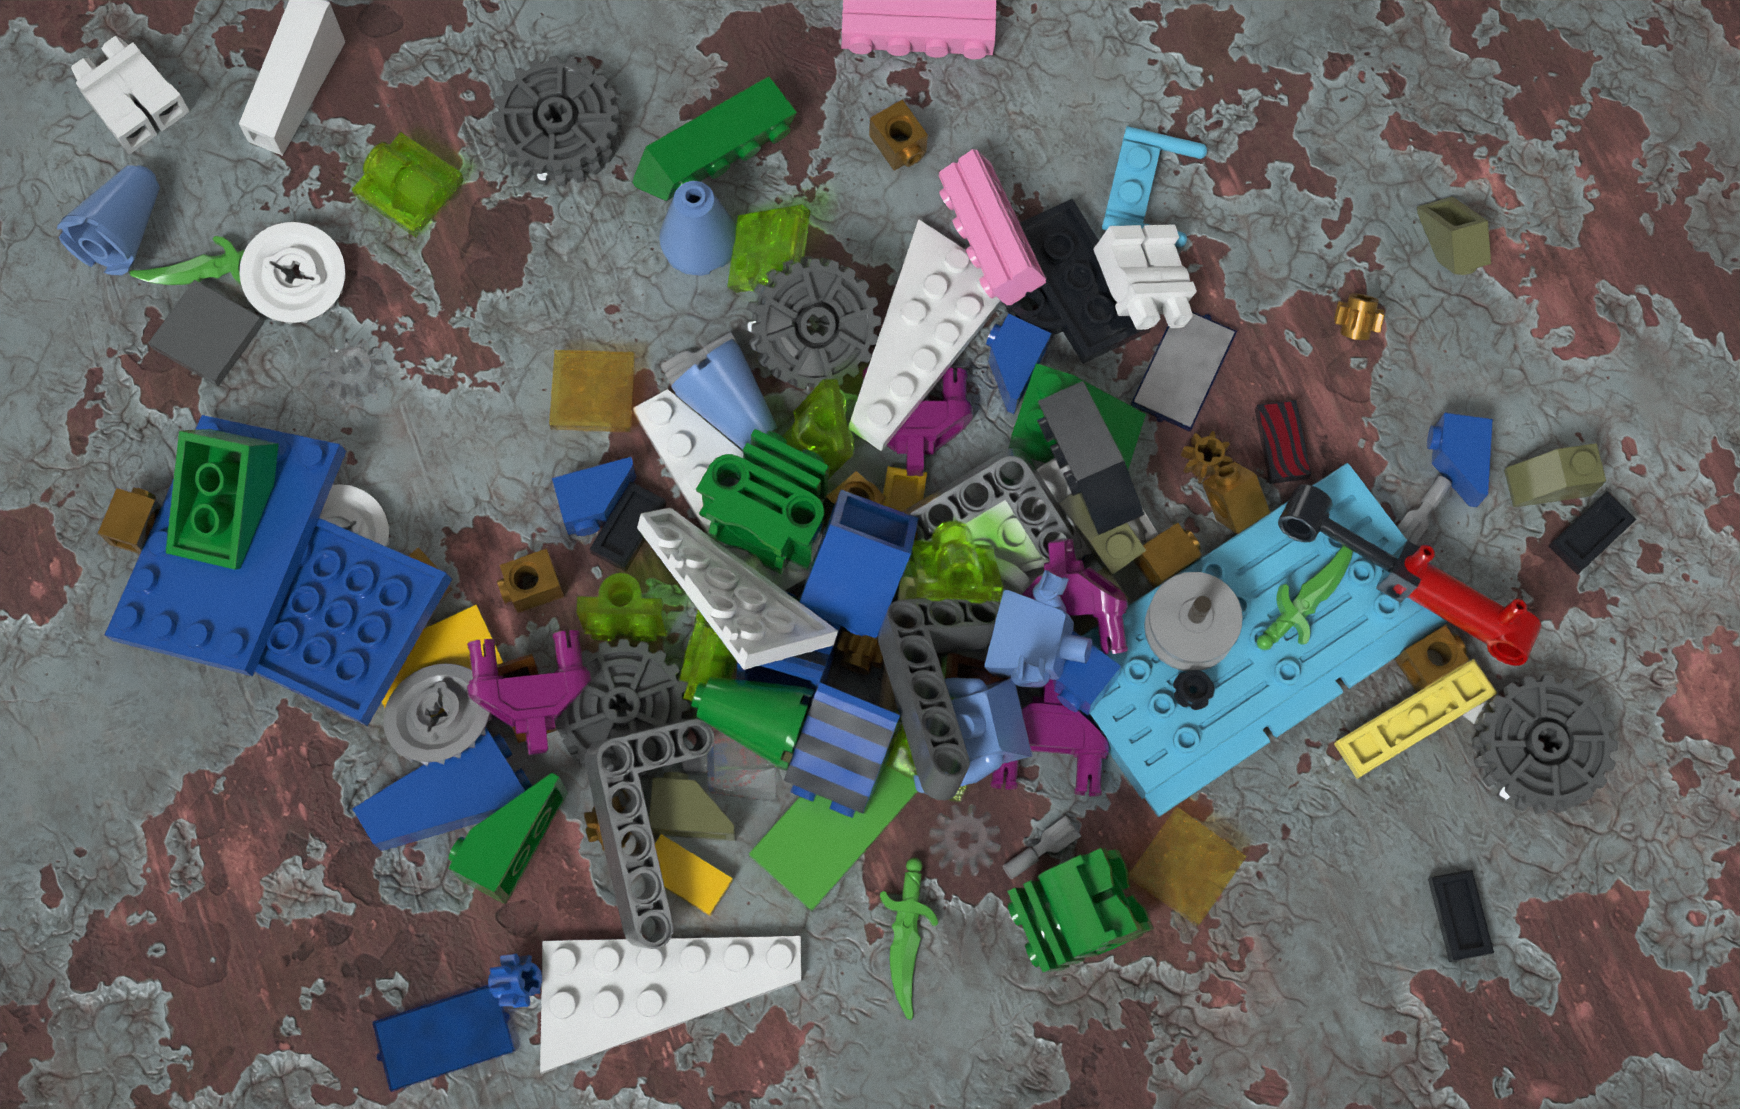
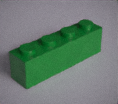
[632,76,797,201]

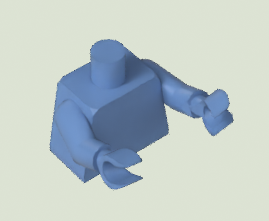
[984,570,1092,688]
[895,678,1032,794]

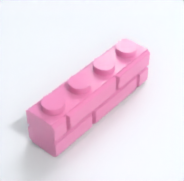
[841,0,996,59]
[938,149,1046,305]

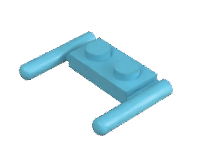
[1102,126,1207,248]

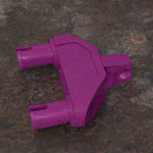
[862,367,973,476]
[1022,538,1128,654]
[467,630,591,755]
[990,679,1109,797]

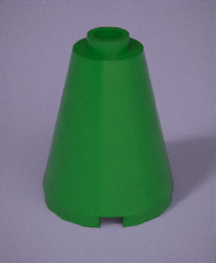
[691,677,815,771]

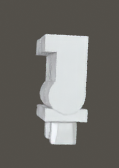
[71,36,190,155]
[1093,225,1197,330]

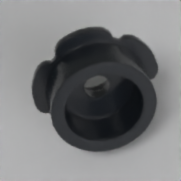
[1173,670,1215,710]

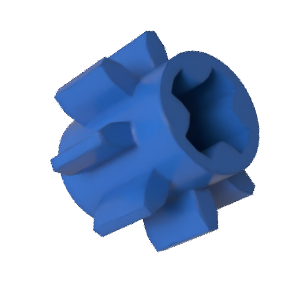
[488,953,542,1008]

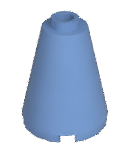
[57,165,160,275]
[659,181,738,276]
[671,339,778,450]

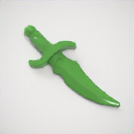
[129,236,245,285]
[1257,546,1353,651]
[879,857,938,1021]

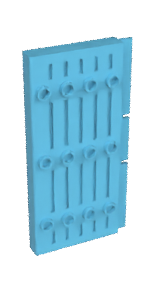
[1079,463,1448,817]

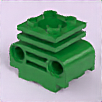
[696,429,829,575]
[1007,848,1154,973]

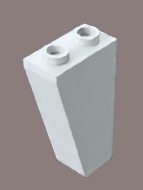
[239,0,345,156]

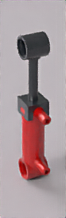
[1278,484,1542,666]

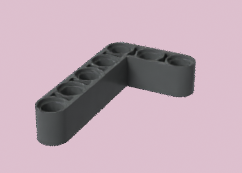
[902,448,1075,561]
[878,594,1000,800]
[585,719,714,949]

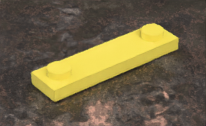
[1334,659,1497,779]

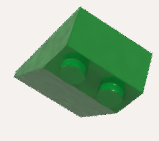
[1008,363,1146,469]
[166,429,279,570]
[448,773,568,905]

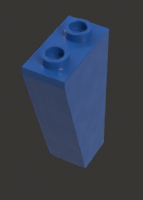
[352,727,532,851]

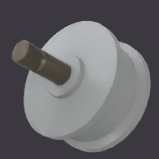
[1144,572,1242,672]

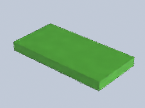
[749,755,918,912]

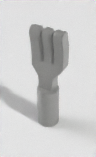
[661,332,738,386]
[1397,476,1452,544]
[1002,816,1081,879]

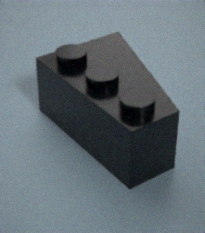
[1037,381,1145,535]

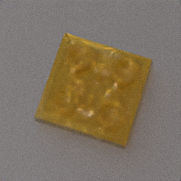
[549,350,636,432]
[1128,807,1247,927]

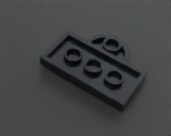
[1005,199,1152,364]

